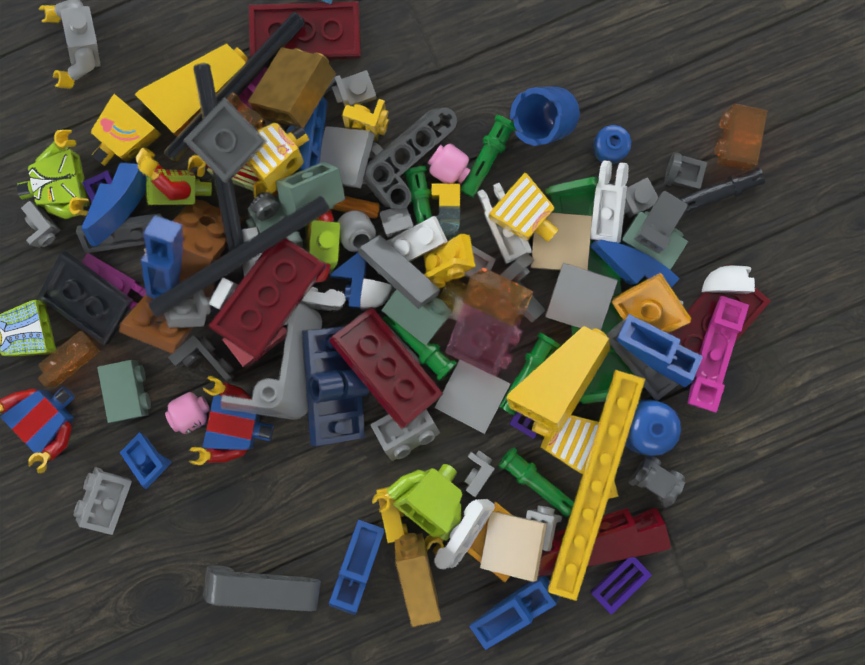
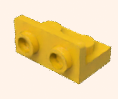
[342,99,389,142]
[423,234,475,288]

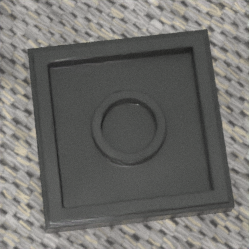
[184,98,268,183]

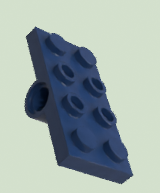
[302,326,369,446]

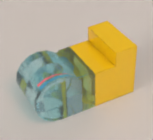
[432,184,460,239]

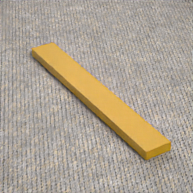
[548,370,645,600]

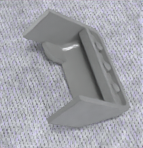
[221,302,322,420]

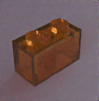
[715,104,767,170]
[462,268,533,327]

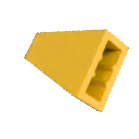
[135,43,249,136]
[506,326,610,434]

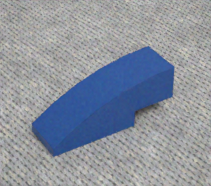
[81,163,146,246]
[141,216,183,299]
[589,240,680,288]
[616,314,703,387]
[329,520,385,615]
[469,576,560,650]

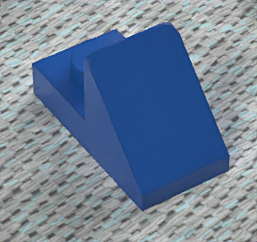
[330,253,367,309]
[120,432,172,489]

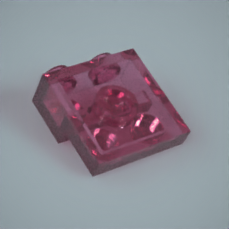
[445,301,523,376]

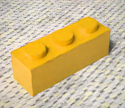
[377,486,408,543]

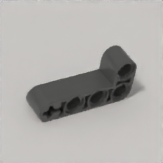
[363,108,457,209]
[203,565,321,611]

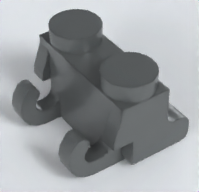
[628,455,685,508]

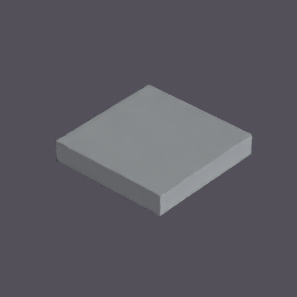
[320,126,375,188]
[545,263,618,330]
[435,358,510,434]

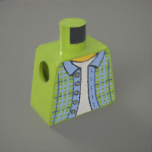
[0,300,57,357]

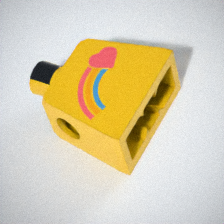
[91,94,161,166]

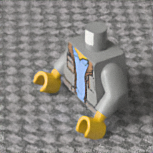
[39,0,100,89]

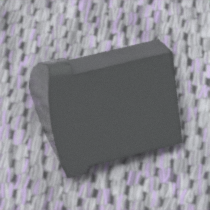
[665,152,707,191]

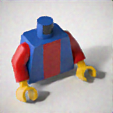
[189,376,274,465]
[0,386,75,473]

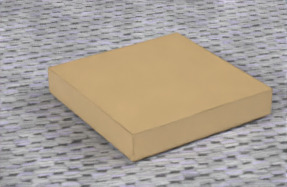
[531,213,592,271]
[480,511,547,582]

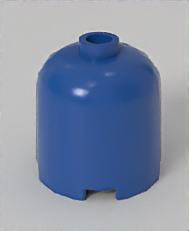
[510,86,580,146]
[625,399,681,456]

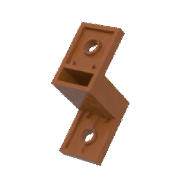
[120,199,245,354]

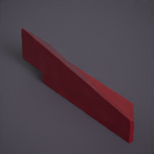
[538,507,671,577]

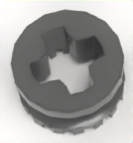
[250,192,280,221]

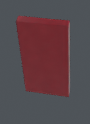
[249,1,361,61]
[209,238,326,360]
[668,264,771,354]
[329,307,443,429]

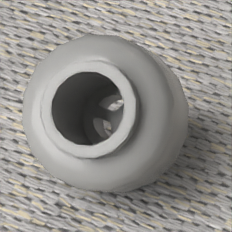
[338,210,376,252]

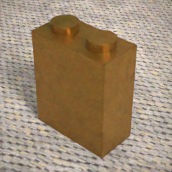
[248,47,336,129]
[395,533,441,627]

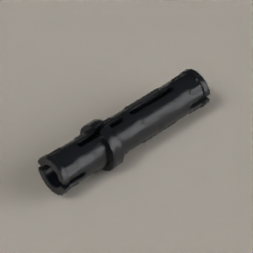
[679,167,765,214]

